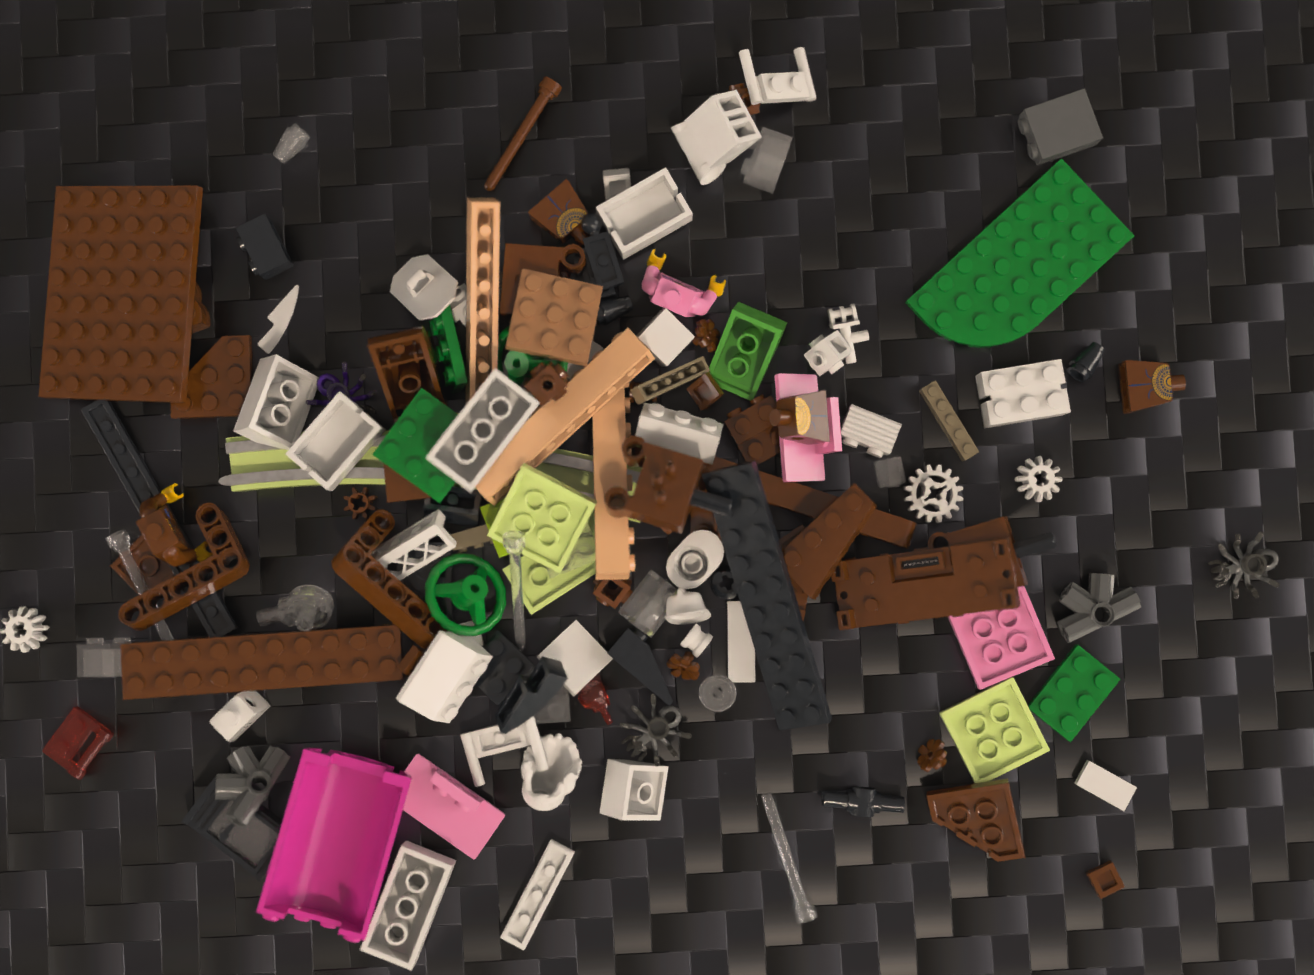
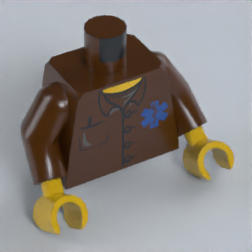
[136,483,213,566]

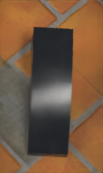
[495,656,568,734]

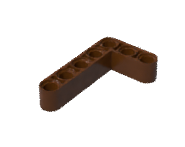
[118,503,250,631]
[332,509,448,649]

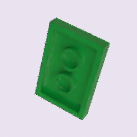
[430,304,468,394]
[1028,645,1120,742]

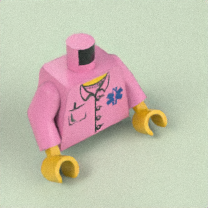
[642,249,726,317]

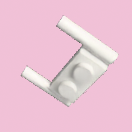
[739,47,817,105]
[460,716,549,787]

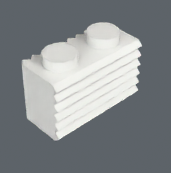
[840,404,902,458]

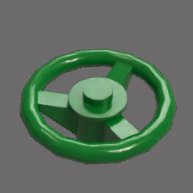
[497,324,568,400]
[425,553,506,637]

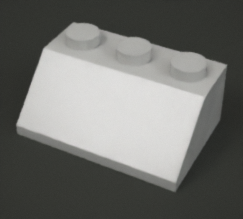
[233,354,319,450]
[635,403,723,464]
[396,631,493,723]

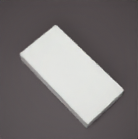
[1074,760,1137,811]

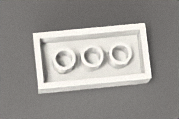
[426,369,539,493]
[360,841,457,970]

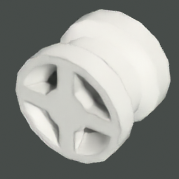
[680,623,713,658]

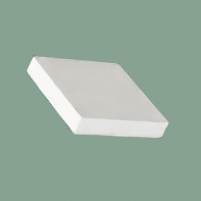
[537,620,613,697]

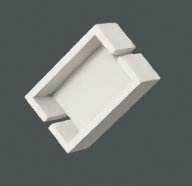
[596,167,693,260]
[975,359,1071,428]
[286,391,386,491]

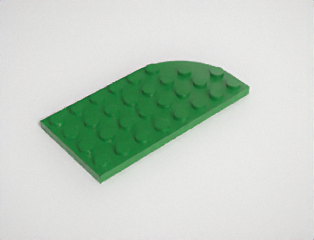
[905,158,1135,348]

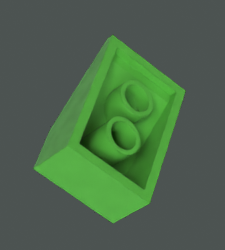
[709,302,787,401]

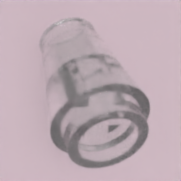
[272,123,311,164]

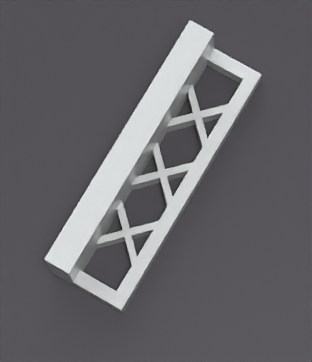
[371,509,457,580]

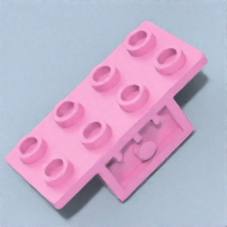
[775,374,842,482]
[403,754,505,859]

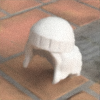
[521,733,582,811]

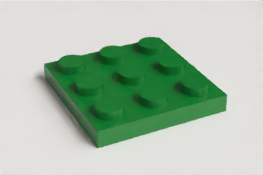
[372,388,459,503]

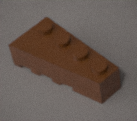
[782,483,877,600]

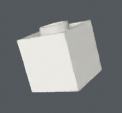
[636,308,695,367]

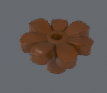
[692,319,721,352]
[666,651,700,680]
[917,739,947,772]

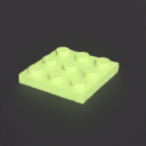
[487,463,598,573]
[939,677,1050,784]

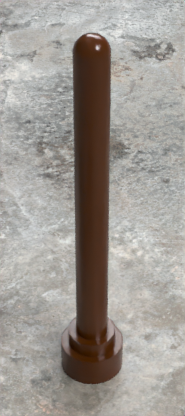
[484,76,562,191]

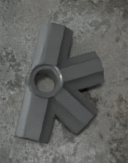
[1057,573,1141,643]
[215,746,290,828]

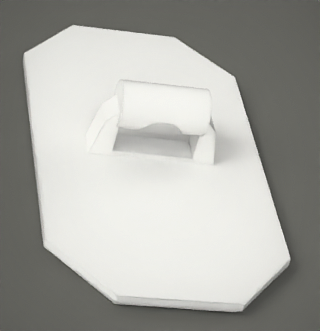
[390,254,458,320]

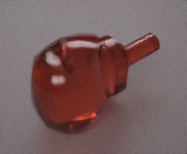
[578,679,613,725]

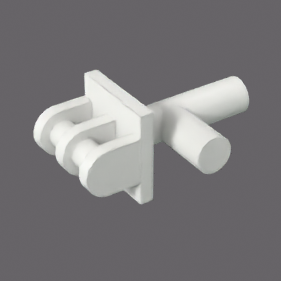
[828,304,869,364]

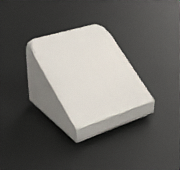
[603,168,631,201]

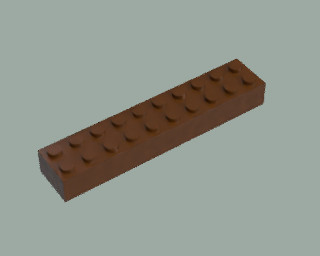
[120,624,405,700]

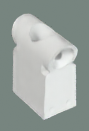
[671,90,762,185]

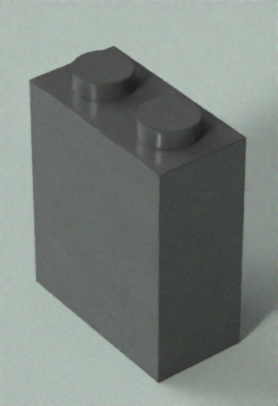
[1018,88,1103,166]

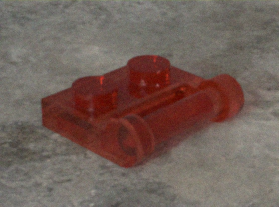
[42,706,114,780]

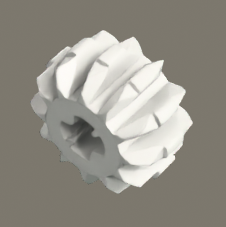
[1015,456,1062,502]
[0,606,50,653]

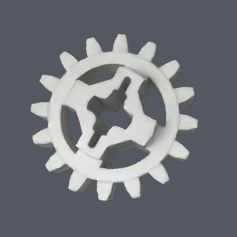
[904,465,963,523]

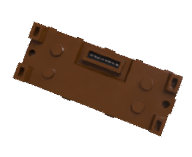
[831,538,1021,630]

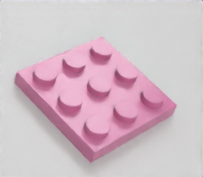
[948,586,1055,690]

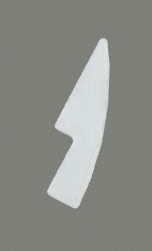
[258,285,299,354]

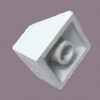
[600,759,668,820]

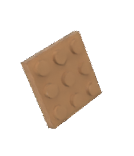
[506,268,603,367]

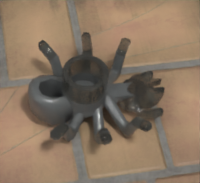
[1208,531,1280,599]
[620,694,692,767]

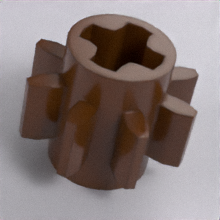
[344,487,377,519]

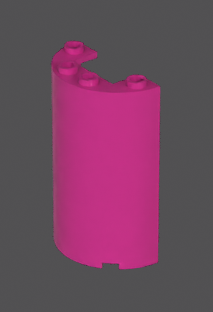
[256,748,412,942]

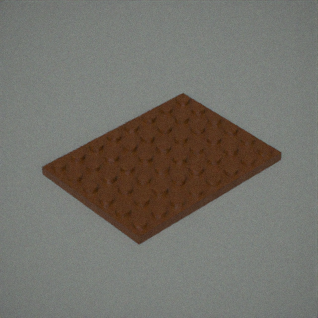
[38,185,203,403]

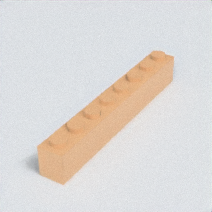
[465,198,500,407]
[475,328,655,506]
[592,383,635,580]

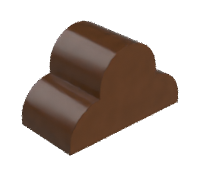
[368,326,449,423]

